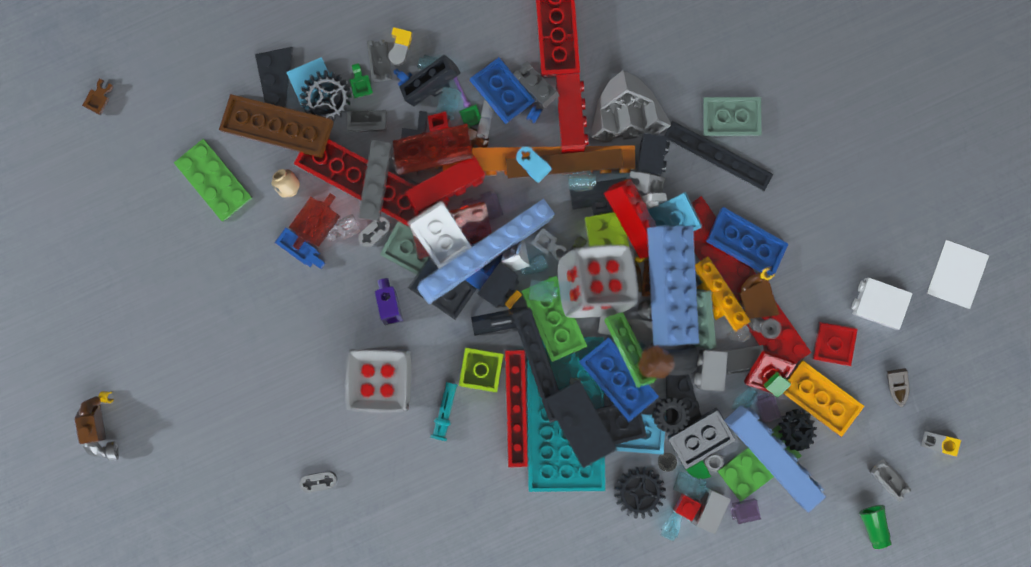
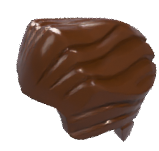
[638,345,674,378]

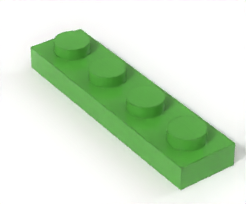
[604,312,656,388]

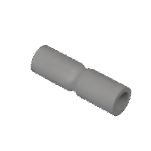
[477,100,494,139]

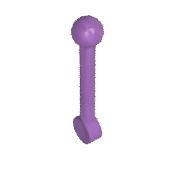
[454,77,471,108]

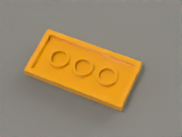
[783,360,865,437]

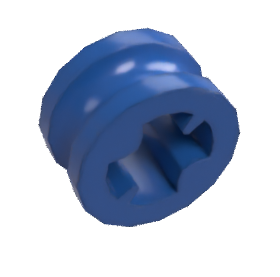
[526,105,543,124]

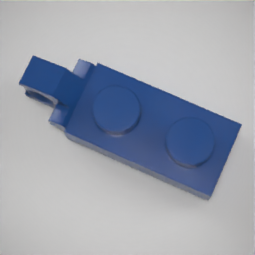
[274,227,326,270]

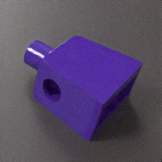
[375,278,403,325]

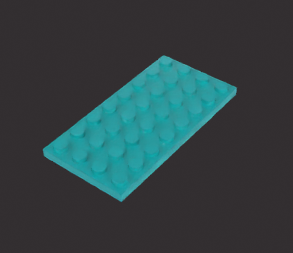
[527,337,605,492]

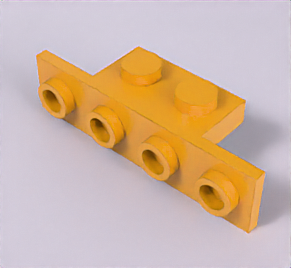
[695,257,751,332]

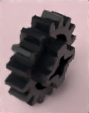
[778,409,817,451]

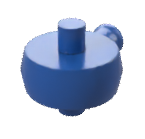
[393,68,412,86]

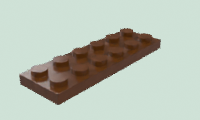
[219,94,334,158]

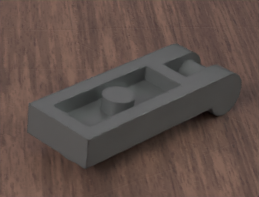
[513,61,559,108]

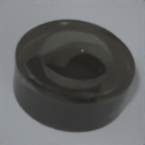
[657,452,677,472]

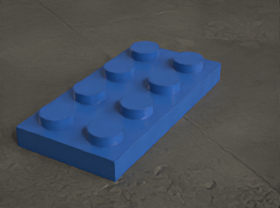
[706,207,788,276]
[579,338,659,422]

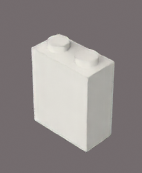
[851,278,913,330]

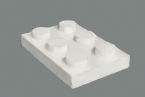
[408,201,472,269]

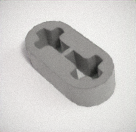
[358,217,391,247]
[300,471,337,493]

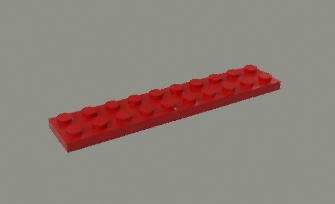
[691,196,812,364]

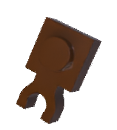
[82,78,114,115]

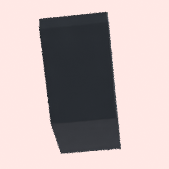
[400,111,428,149]

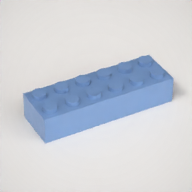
[648,226,699,345]
[724,405,825,513]

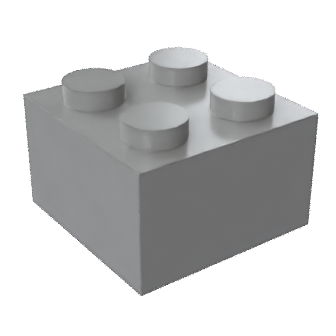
[694,350,728,391]

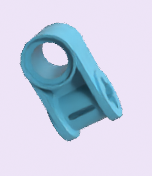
[516,147,552,183]

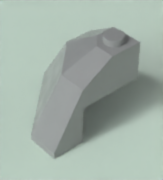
[590,71,671,143]

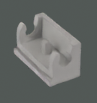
[630,172,665,194]
[869,459,911,502]
[691,488,731,534]

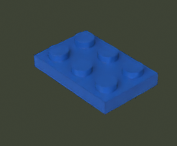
[470,57,535,124]

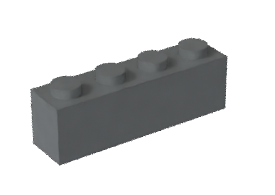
[359,140,393,222]

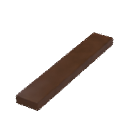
[506,149,623,179]

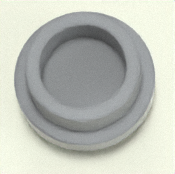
[704,452,724,472]

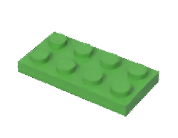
[174,139,252,222]
[521,276,587,362]
[717,425,802,502]

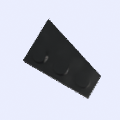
[255,47,293,108]
[666,374,701,424]

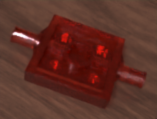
[289,193,341,251]

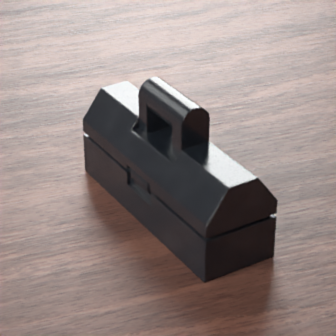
[399,55,461,107]
[569,177,627,216]
[471,306,528,336]

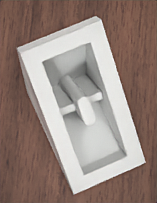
[501,240,530,272]

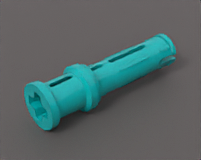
[430,382,458,441]

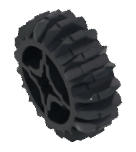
[300,70,352,121]
[614,467,666,519]

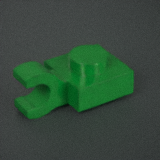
[350,63,373,99]

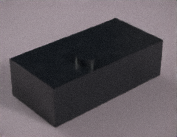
[545,380,617,468]

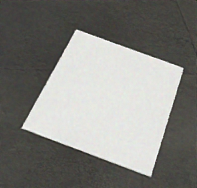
[927,240,989,309]

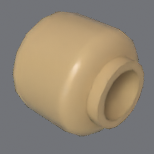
[271,169,300,197]

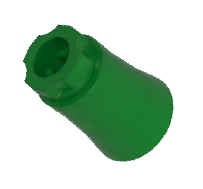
[859,505,892,550]

